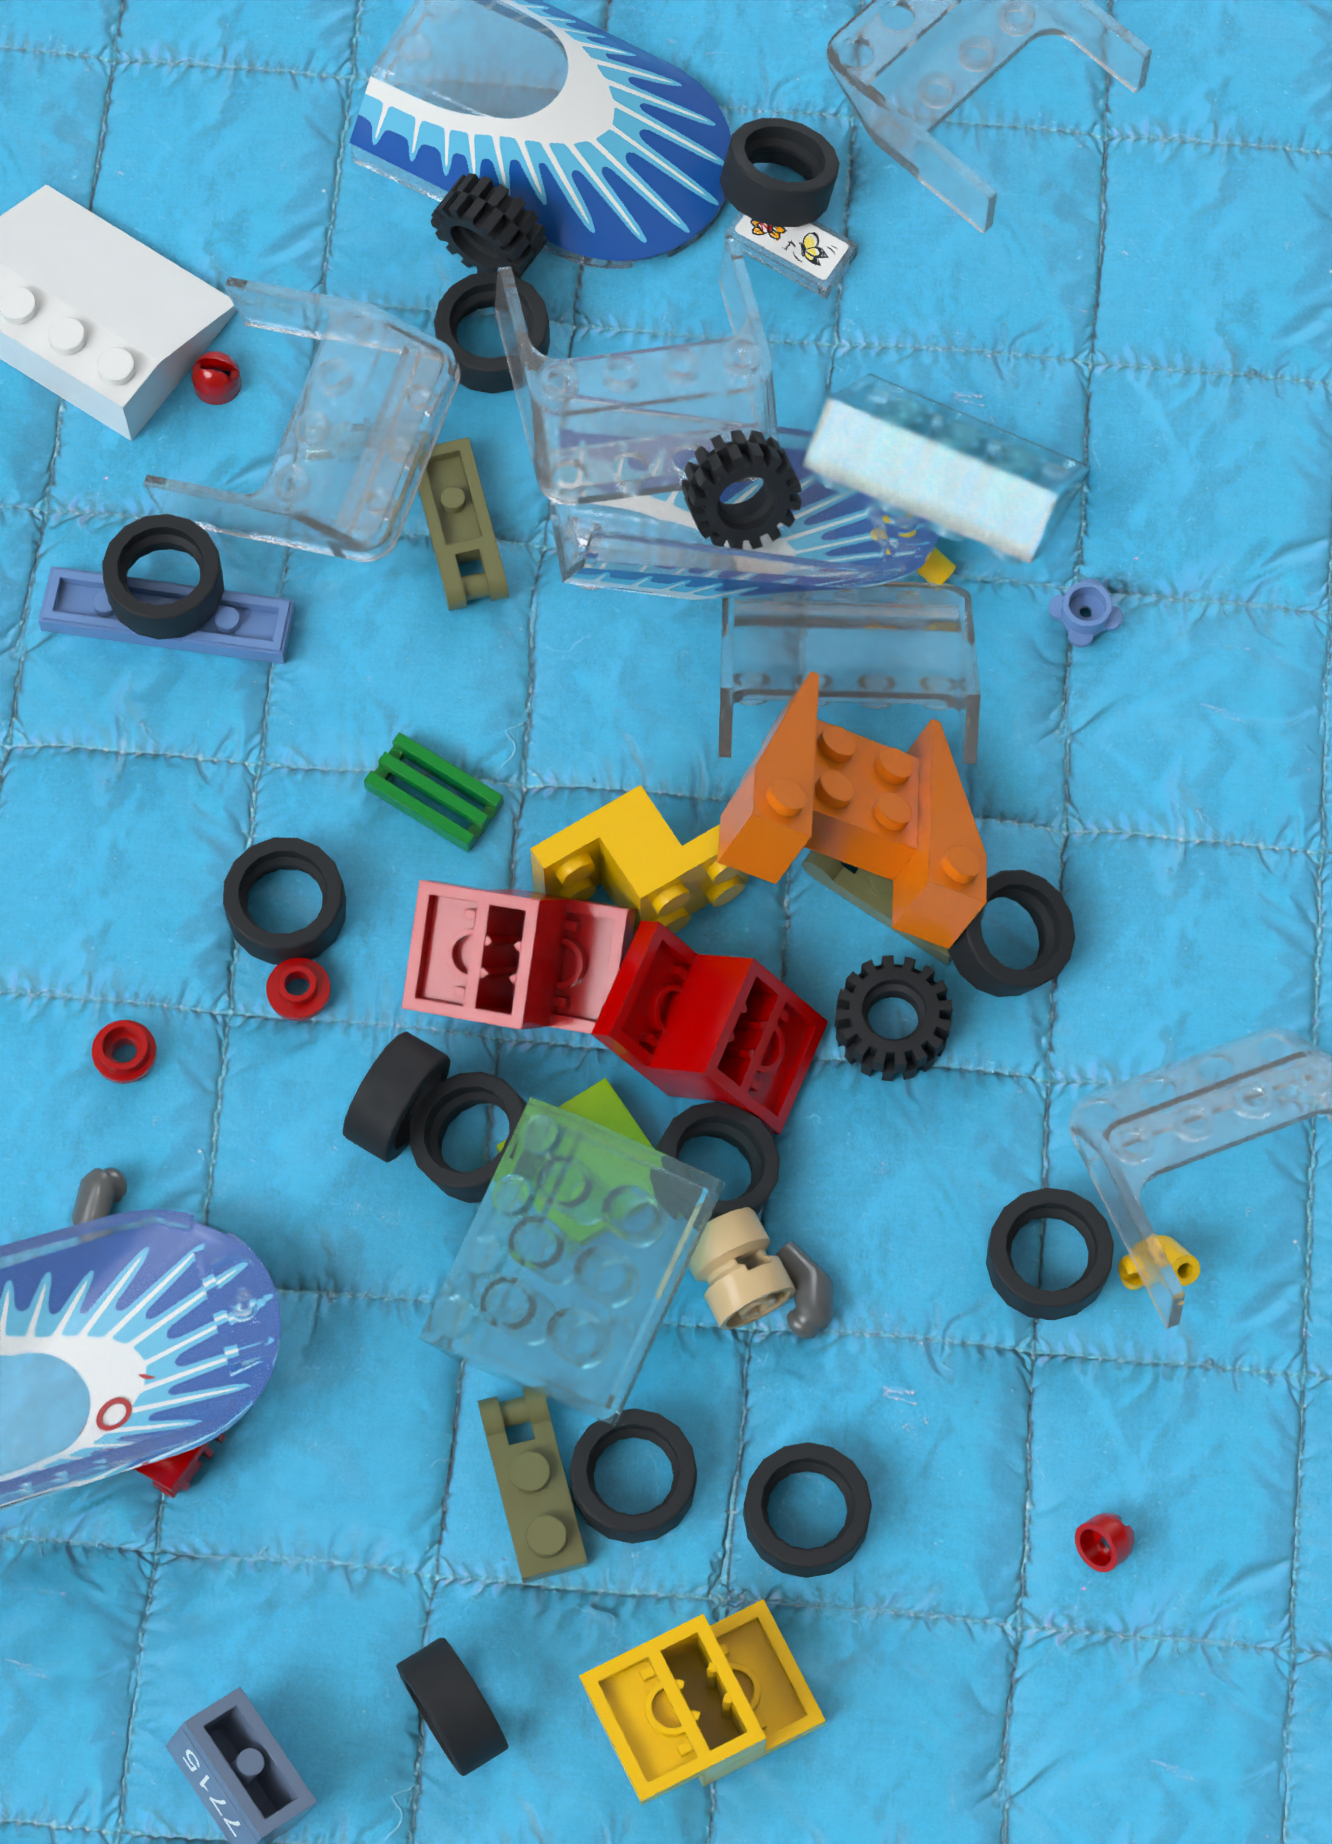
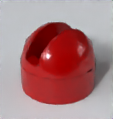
[191,351,241,405]
[1075,1513,1135,1572]

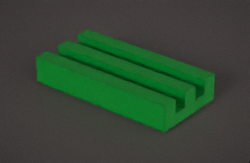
[364,732,504,853]

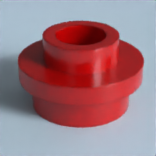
[266,958,331,1021]
[92,1020,157,1084]

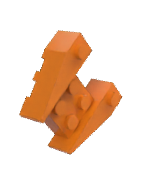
[717,671,987,949]

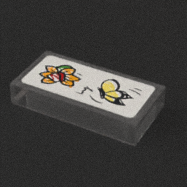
[725,212,858,299]

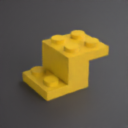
[530,785,748,934]
[579,1599,826,1805]

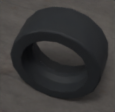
[720,118,840,227]
[434,271,550,394]
[102,514,224,640]
[223,837,346,965]
[948,870,1075,997]
[342,1031,451,1163]
[409,1072,541,1203]
[649,1102,780,1231]
[986,1188,1114,1320]
[569,1408,697,1544]
[743,1442,872,1578]
[396,1638,508,1776]

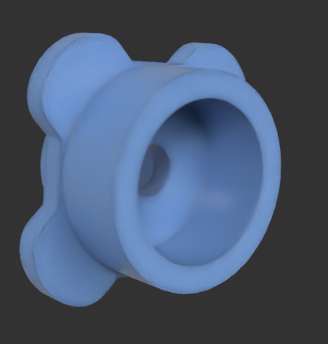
[1049,578,1123,648]

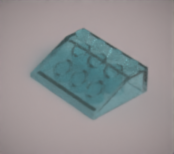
[802,373,1091,566]
[419,1097,725,1427]

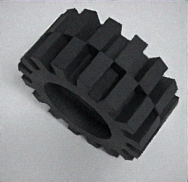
[431,173,547,278]
[682,429,802,551]
[834,955,953,1081]

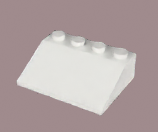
[0,185,239,441]

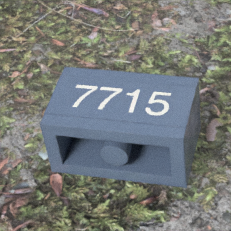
[165,1687,317,1844]

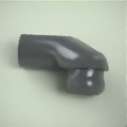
[71,1167,127,1236]
[775,1241,834,1339]

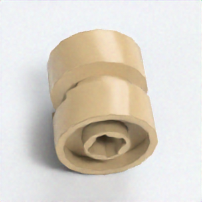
[679,1207,797,1330]

